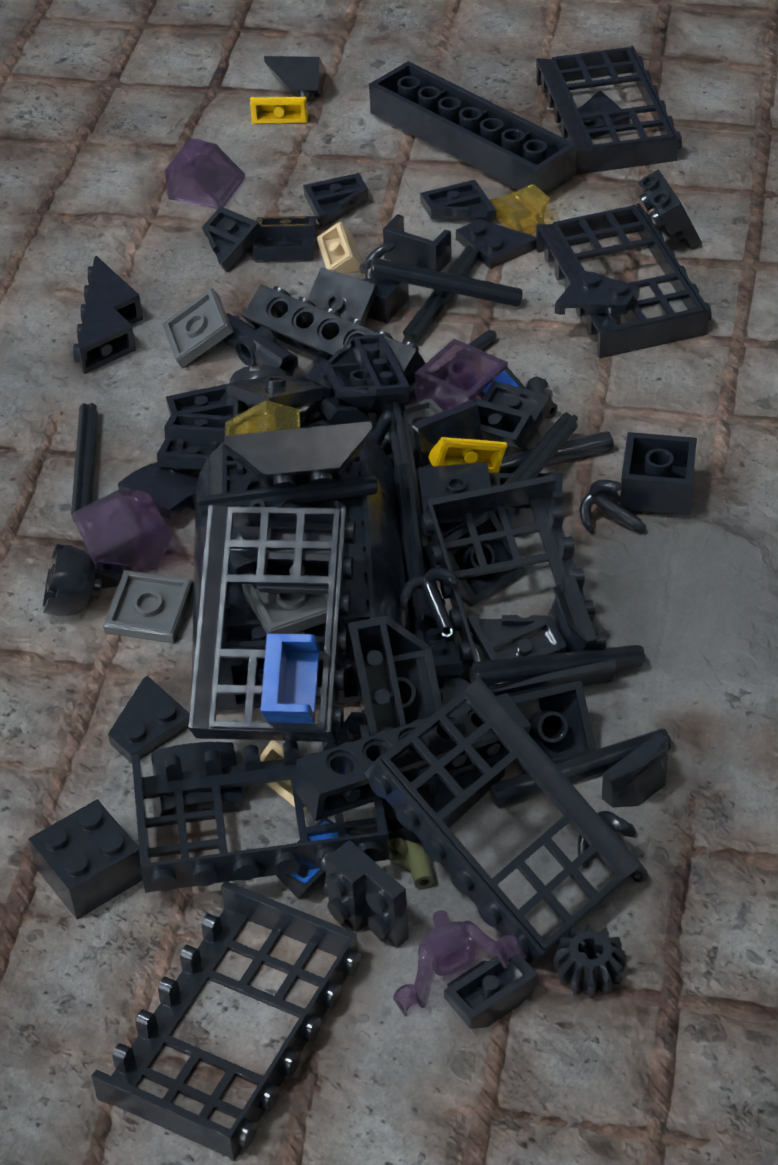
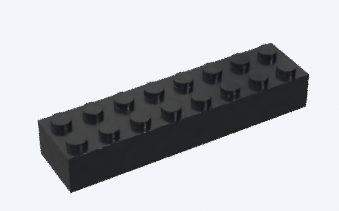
[369,61,577,200]

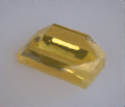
[490,184,550,235]

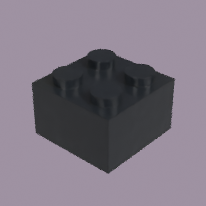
[620,432,697,515]
[28,799,143,919]

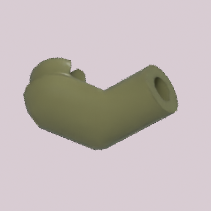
[389,837,434,889]

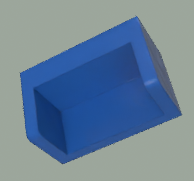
[260,633,320,723]

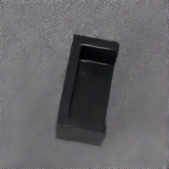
[383,214,452,271]

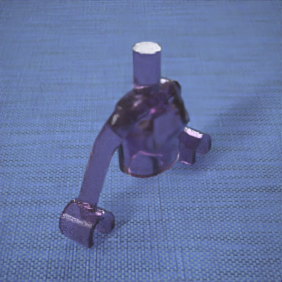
[393,910,526,1017]

